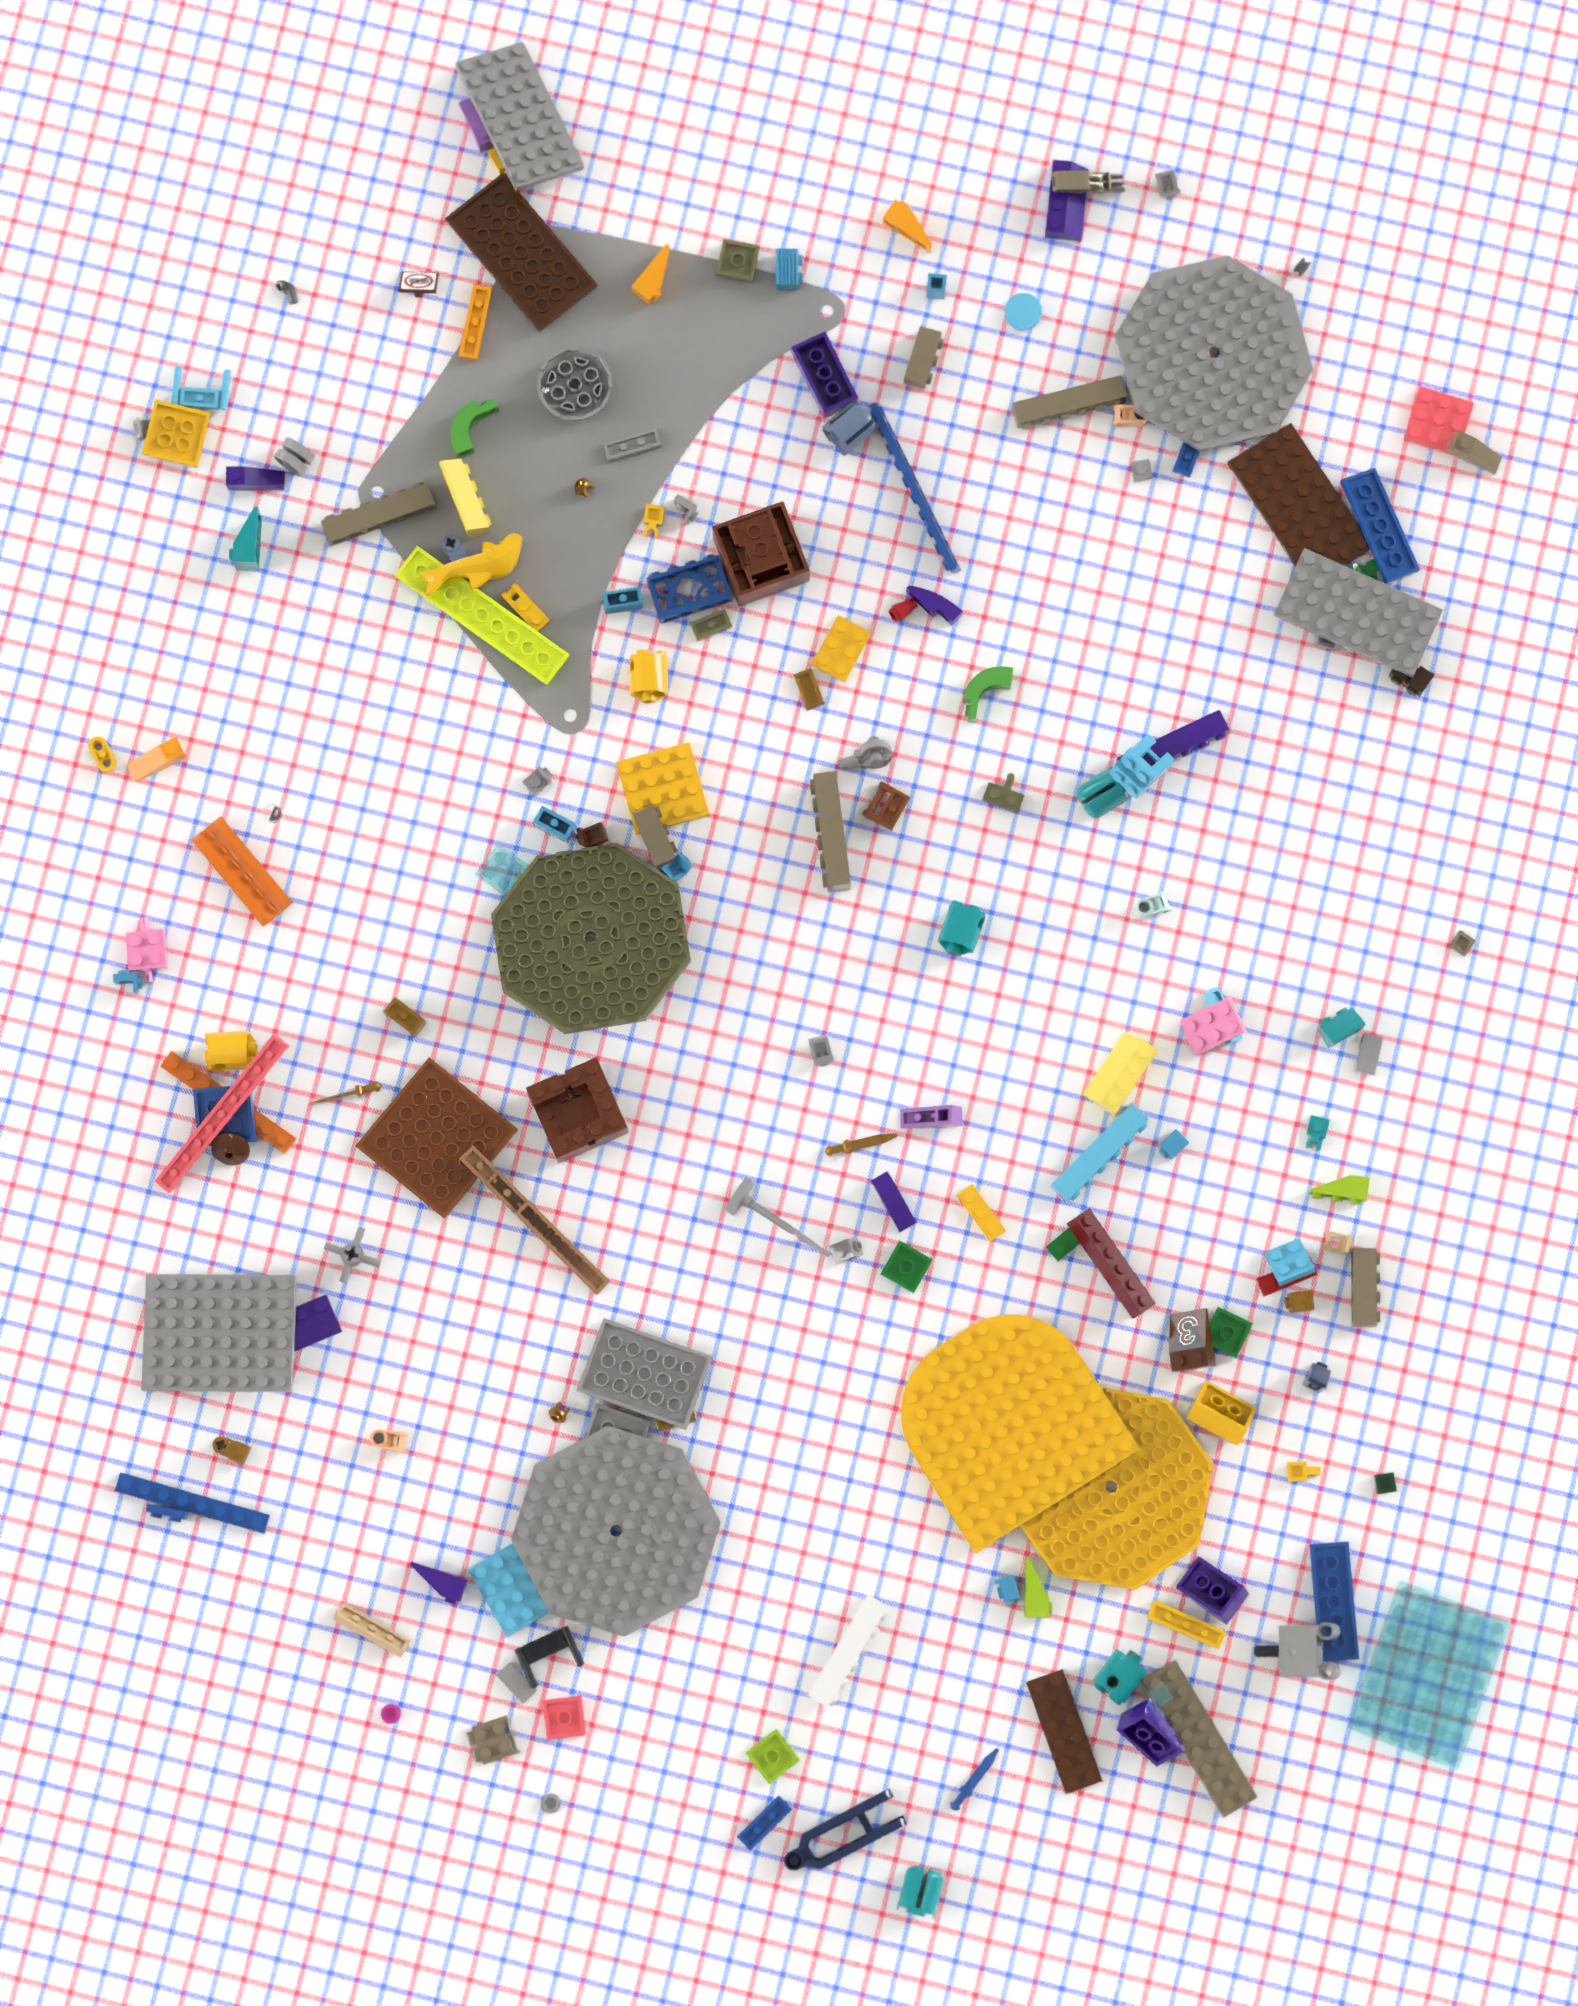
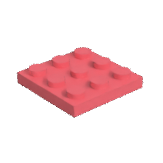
[1403,386,1474,456]

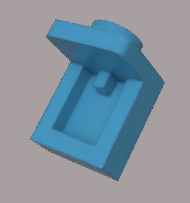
[659,852,693,882]
[113,970,142,994]

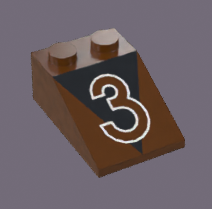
[1169,1308,1216,1372]

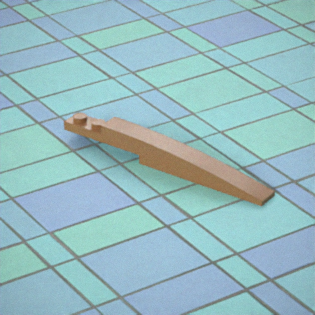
[459,1145,610,1295]

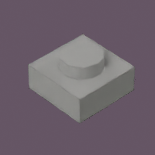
[1130,459,1153,482]

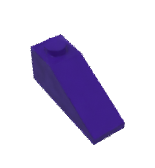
[226,466,285,491]
[410,1561,468,1605]

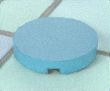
[1005,293,1042,331]

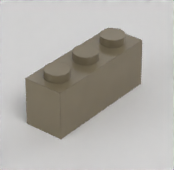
[904,326,944,389]
[632,803,677,866]

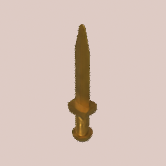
[309,1081,381,1104]
[825,1134,897,1157]

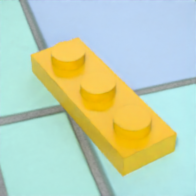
[956,1184,1006,1242]

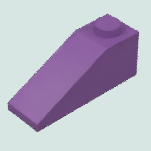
[458,98,494,153]
[900,1105,963,1129]

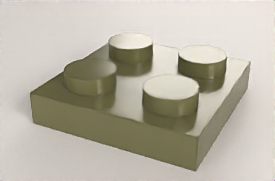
[716,239,760,283]

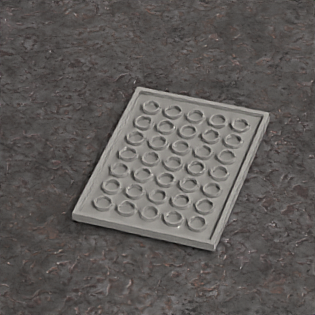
[141,1274,297,1392]

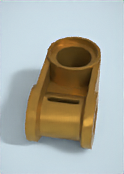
[212,1436,252,1465]

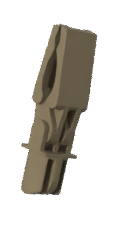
[1052,171,1125,194]

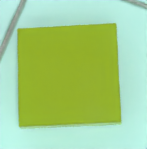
[746,1729,800,1784]

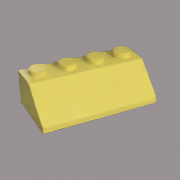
[439,459,492,540]
[1082,1032,1158,1116]

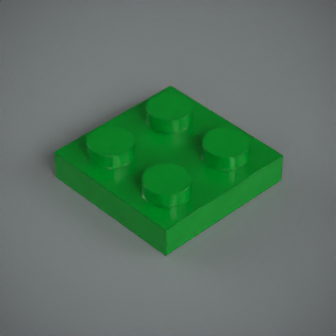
[880,1240,933,1294]
[1210,1307,1253,1359]

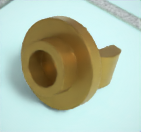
[574,477,595,497]
[549,1402,570,1423]

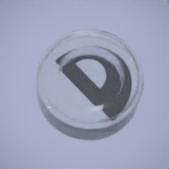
[263,803,283,823]

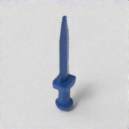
[950,1748,999,1811]

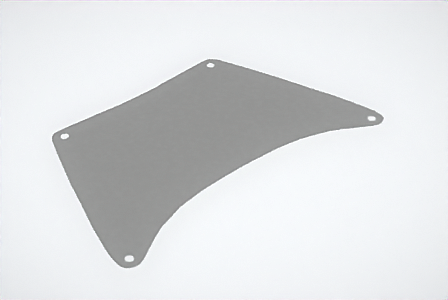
[358,225,845,735]

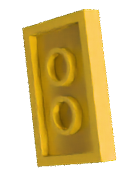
[811,615,872,683]

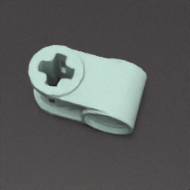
[1134,891,1173,919]

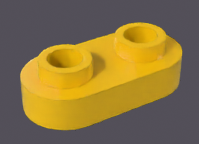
[88,736,117,773]

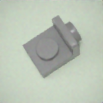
[674,494,698,525]
[522,765,552,797]

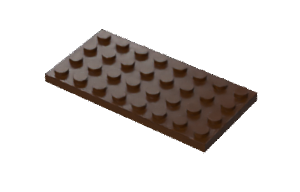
[445,173,598,332]
[1227,423,1370,567]

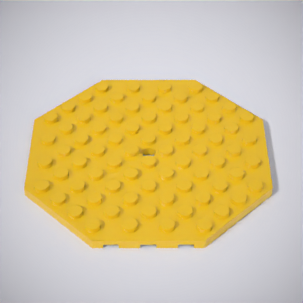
[1020,1387,1213,1590]

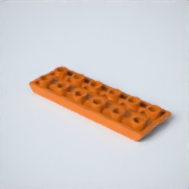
[191,816,293,927]

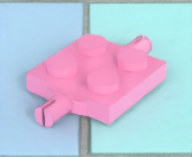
[126,918,167,983]

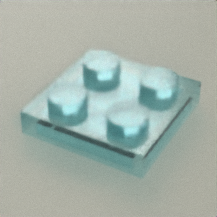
[475,844,529,896]

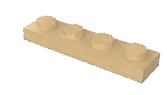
[333,1602,411,1658]

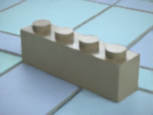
[1351,1248,1380,1327]

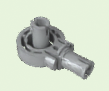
[838,736,892,772]

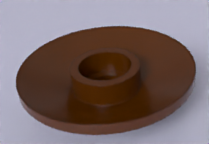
[211,1133,250,1165]

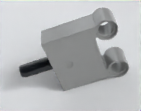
[1254,1622,1341,1680]

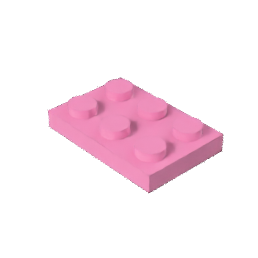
[1180,997,1247,1056]

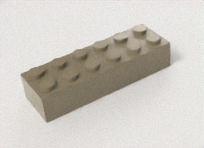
[810,771,851,893]

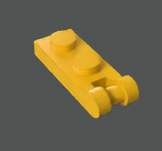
[501,582,550,632]

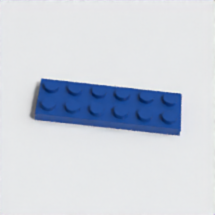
[1340,468,1420,584]
[1309,1541,1359,1662]

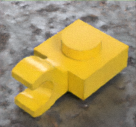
[1287,1461,1321,1482]

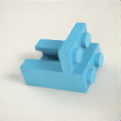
[1109,734,1175,799]

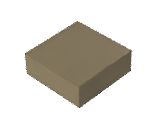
[1449,930,1476,957]

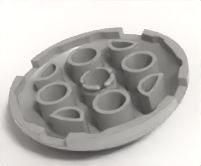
[537,347,612,421]

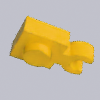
[643,504,665,539]

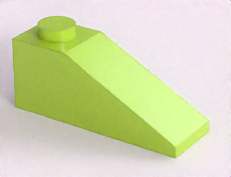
[1024,1558,1052,1618]

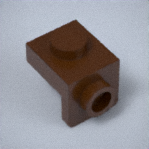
[576,822,609,848]

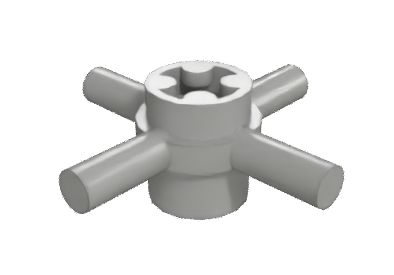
[324,1226,381,1284]

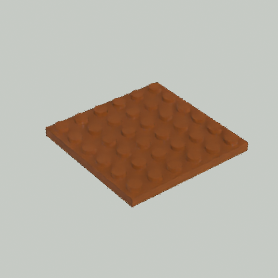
[355,1057,518,1219]

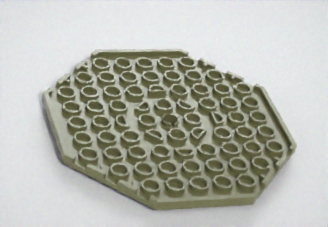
[491,843,691,1034]

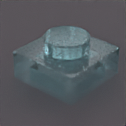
[1146,1682,1174,1709]

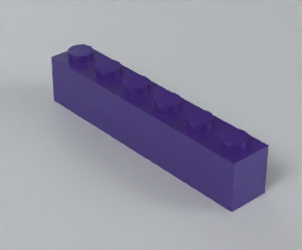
[1116,709,1230,767]

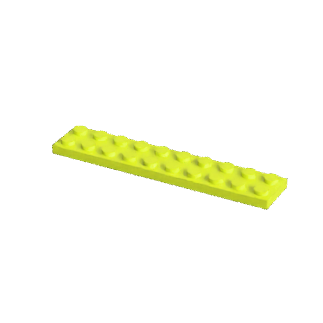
[395,546,570,686]

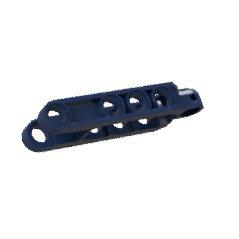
[784,1788,908,1871]

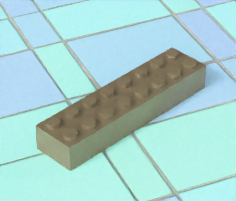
[1141,1660,1258,1818]

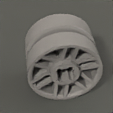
[273,437,315,477]

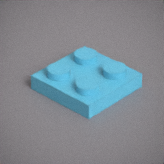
[1264,1238,1315,1286]

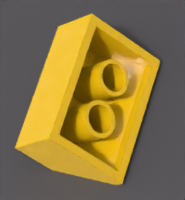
[1186,1380,1257,1446]

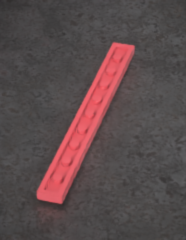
[155,1033,290,1193]

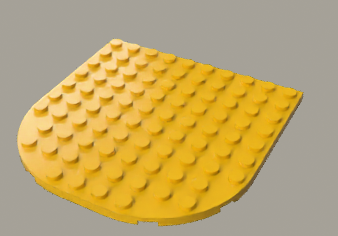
[901,1315,1140,1554]

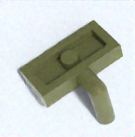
[982,773,1025,814]

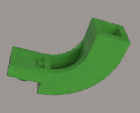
[451,400,499,459]
[963,666,1013,723]

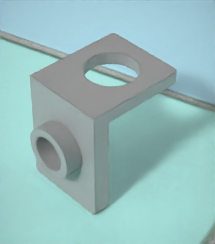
[133,418,150,440]

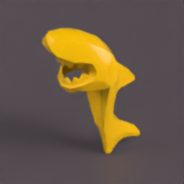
[420,533,523,596]

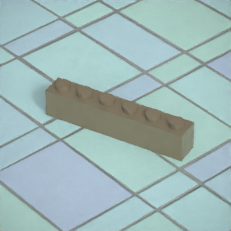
[1012,375,1128,430]
[321,483,436,546]

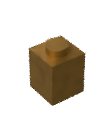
[1284,1290,1315,1313]

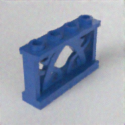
[646,554,732,624]

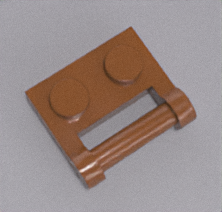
[862,782,910,831]

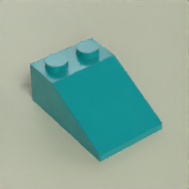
[229,507,262,571]

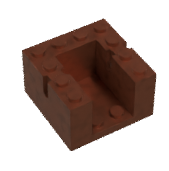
[712,501,810,607]
[526,1057,629,1164]

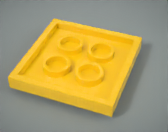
[142,399,211,468]

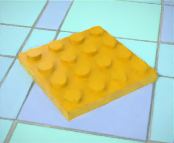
[616,742,709,835]

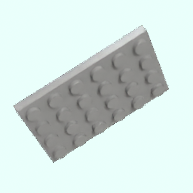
[577,1318,713,1430]

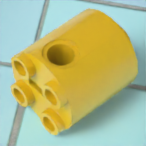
[630,649,668,704]
[205,1031,258,1071]

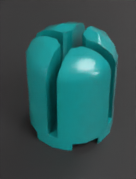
[1077,766,1131,818]
[896,1865,944,1919]

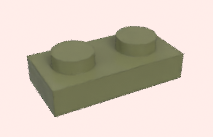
[690,609,732,642]

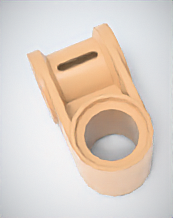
[1113,404,1148,427]
[370,1430,408,1453]

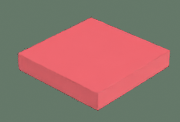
[542,1696,586,1740]

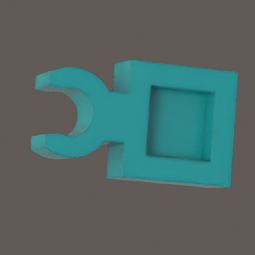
[1306,1115,1330,1151]

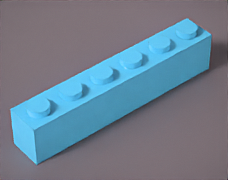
[1050,1103,1149,1202]

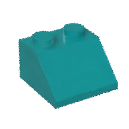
[1317,1007,1366,1048]

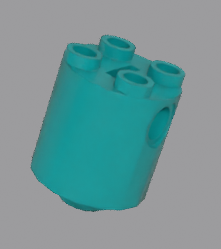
[938,900,986,956]
[1093,1649,1147,1706]

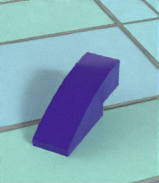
[906,585,963,626]
[871,1171,916,1232]

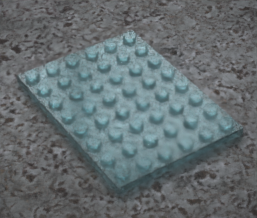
[1346,1580,1511,1771]

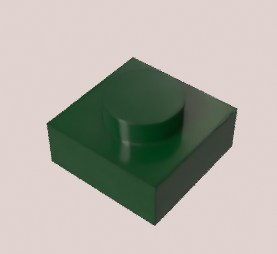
[1374,1472,1397,1495]

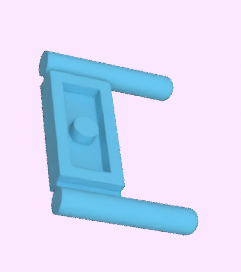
[171,365,231,410]

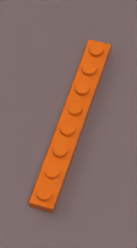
[160,1051,297,1154]

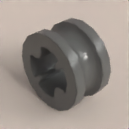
[1293,257,1311,276]

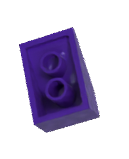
[1176,1556,1249,1625]
[1116,1698,1185,1767]

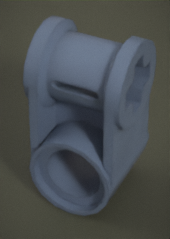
[442,535,470,563]

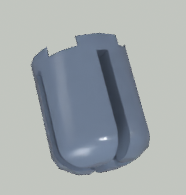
[822,402,876,456]

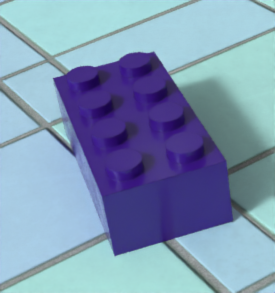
[791,331,858,419]

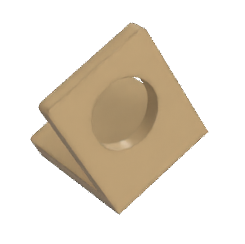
[1323,1231,1354,1255]

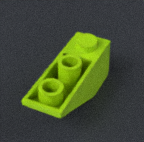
[1307,1175,1370,1205]

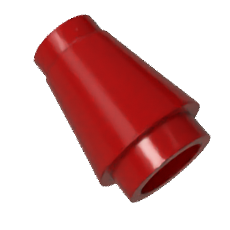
[888,598,918,622]

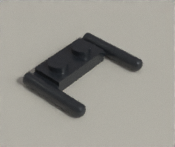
[514,1625,584,1688]

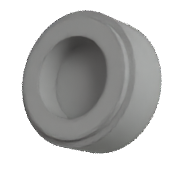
[541,1793,561,1813]

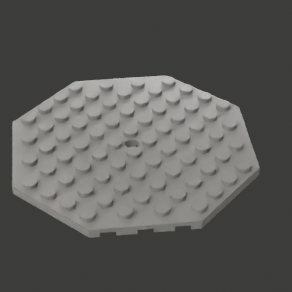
[1114,255,1313,451]
[511,1426,721,1637]

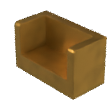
[383,997,427,1038]

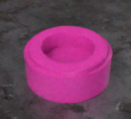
[381,1704,401,1724]

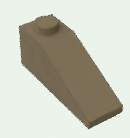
[1445,431,1502,474]

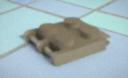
[466,1715,521,1765]

